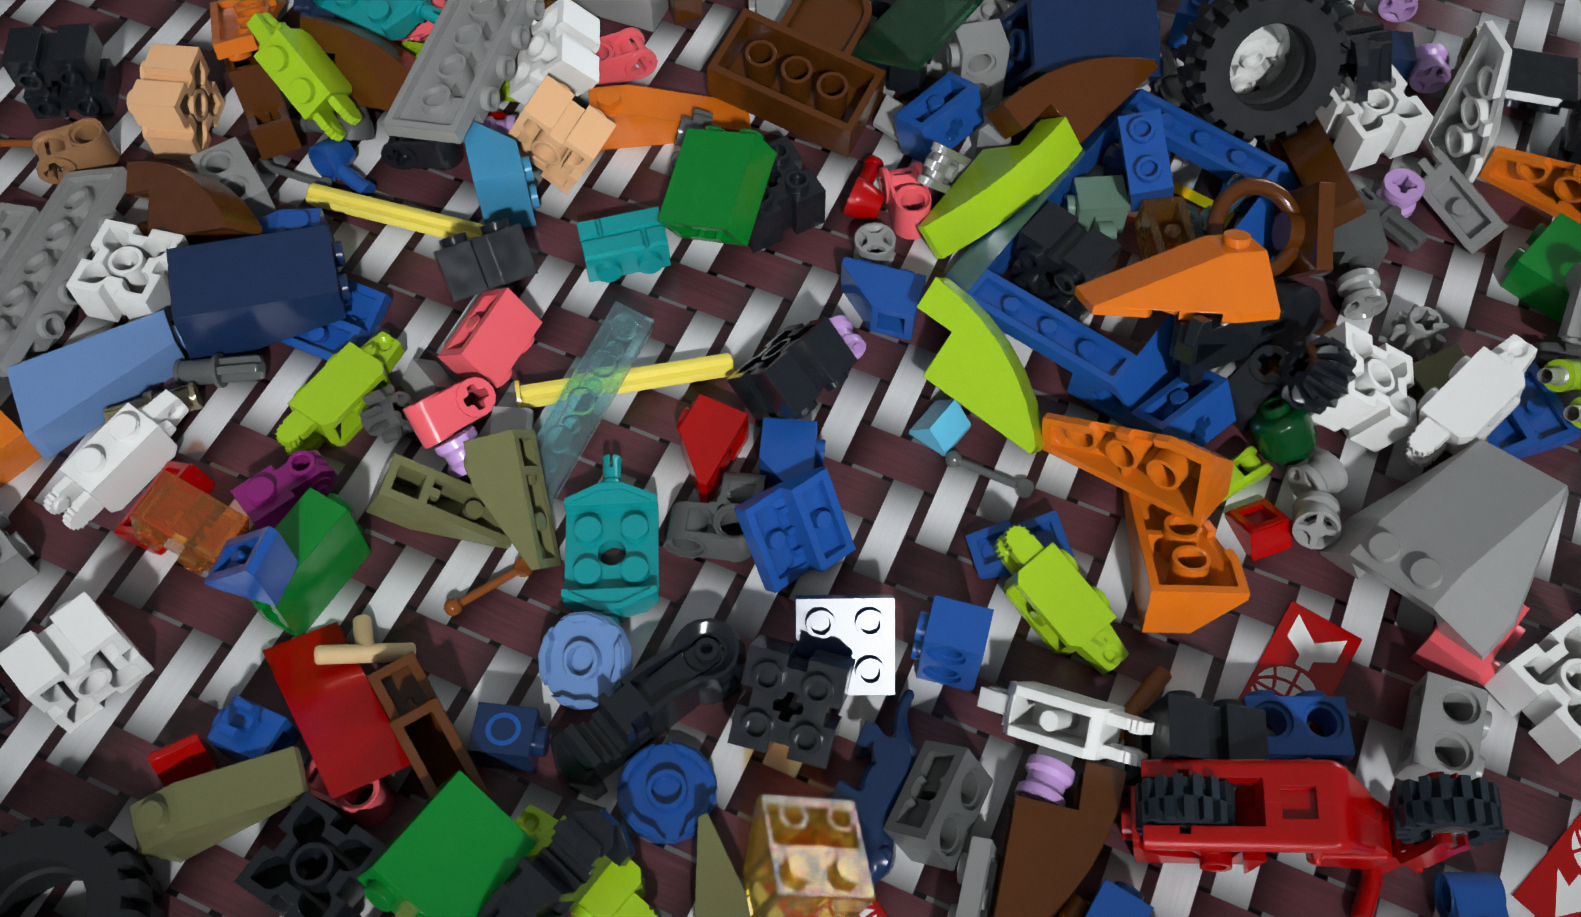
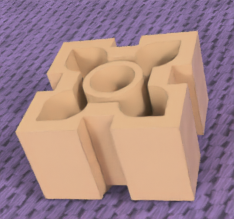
[126,43,225,161]
[506,75,616,194]

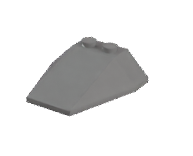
[1319,439,1568,660]

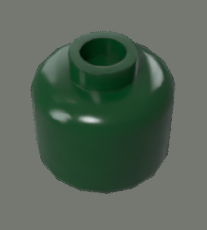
[1250,396,1318,466]

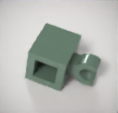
[1063,175,1130,239]

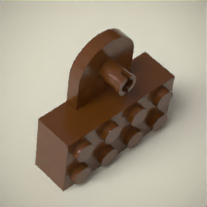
[707,0,886,158]

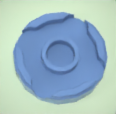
[538,611,633,710]

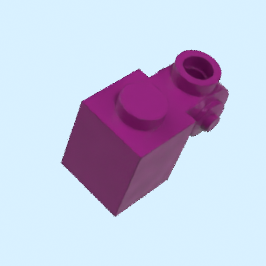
[230,450,338,530]

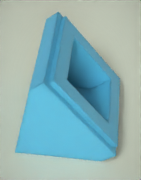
[909,399,971,457]

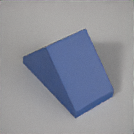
[204,526,299,607]

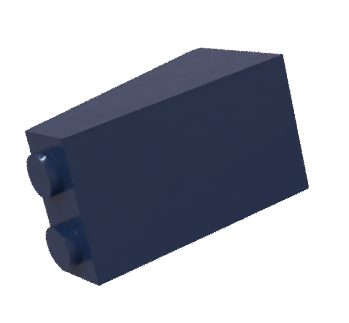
[995,0,1163,95]
[166,225,351,360]

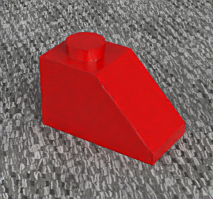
[676,394,749,503]

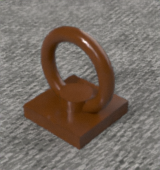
[1207,178,1336,279]

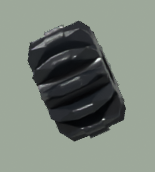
[1275,333,1357,415]

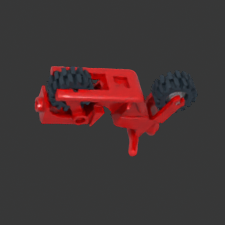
[1121,758,1505,917]

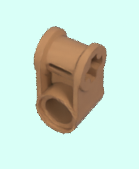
[32,117,120,184]

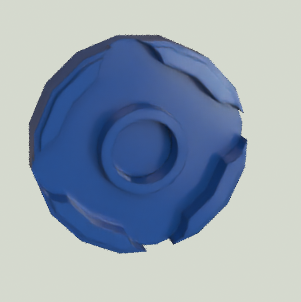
[617,742,718,844]

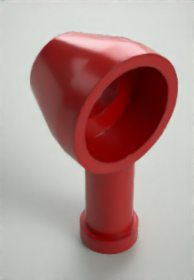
[843,156,885,220]

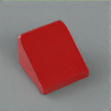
[1225,498,1292,561]
[147,733,220,787]

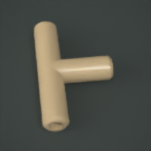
[314,614,416,665]

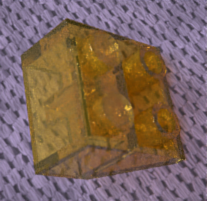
[743,794,876,917]

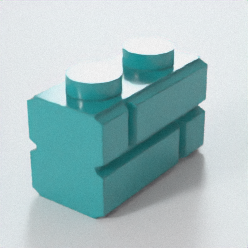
[576,206,671,283]

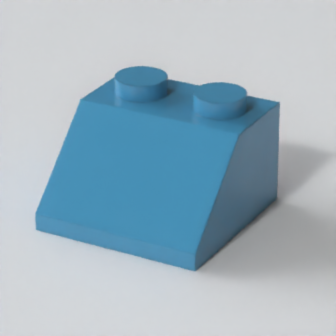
[464,121,540,228]

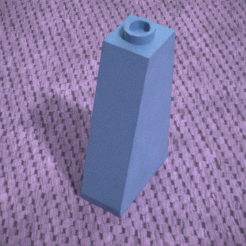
[7,310,188,459]

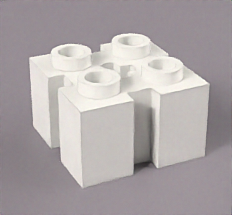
[509,0,600,106]
[1230,23,1290,94]
[1315,65,1434,172]
[66,219,190,322]
[1310,321,1417,453]
[0,591,154,733]
[1484,613,1581,764]

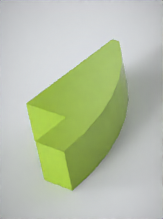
[918,116,1083,259]
[917,277,1044,454]

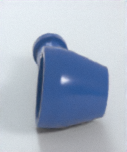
[308,139,376,197]

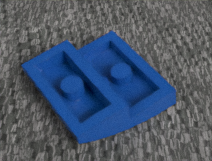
[280,280,393,361]
[1487,361,1581,459]
[734,467,856,593]

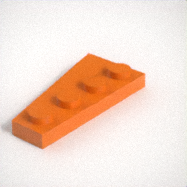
[210,0,287,62]

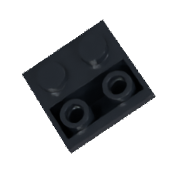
[1504,47,1578,115]

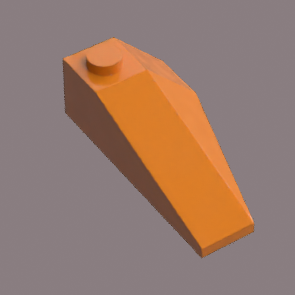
[588,84,751,150]
[1478,146,1581,224]
[1074,229,1281,323]
[1042,412,1234,527]
[1122,489,1250,634]

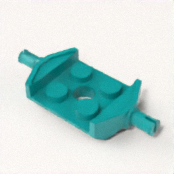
[313,0,442,41]
[561,454,659,626]

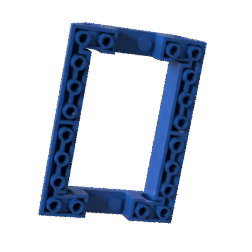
[944,89,1299,429]

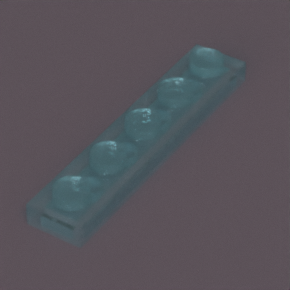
[536,301,655,509]

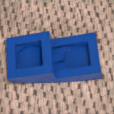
[965,510,1074,579]

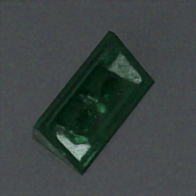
[853,0,984,71]

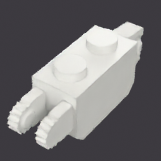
[1405,334,1538,469]
[43,389,189,530]
[977,681,1155,767]

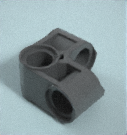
[665,471,767,562]

